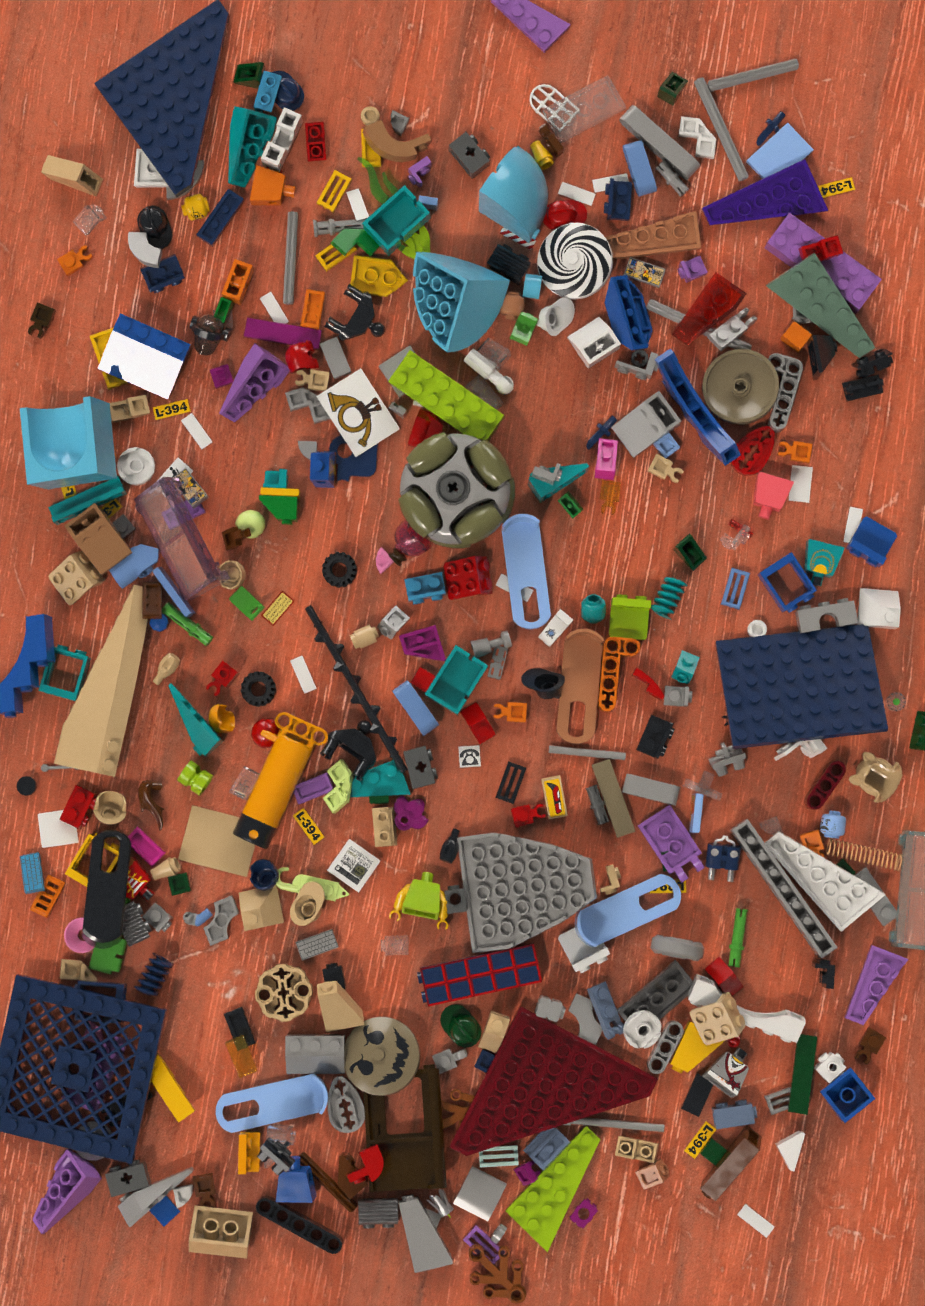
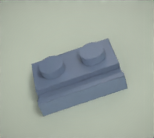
[523,1127,571,1171]

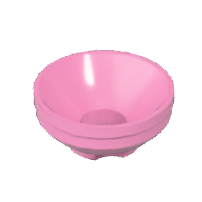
[64,918,95,953]

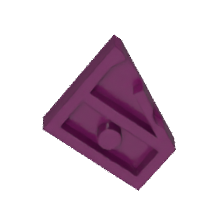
[399,625,446,661]

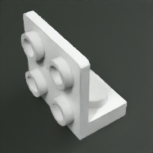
[774,739,827,761]

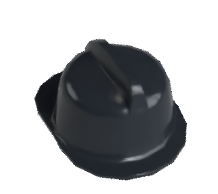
[137,206,172,249]
[521,668,565,699]

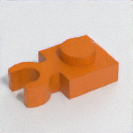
[57,245,93,276]
[777,441,812,464]
[493,702,527,723]
[800,829,826,858]

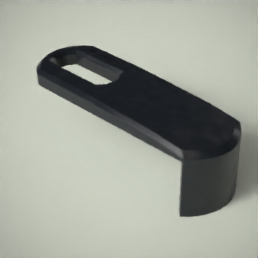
[82,830,132,949]

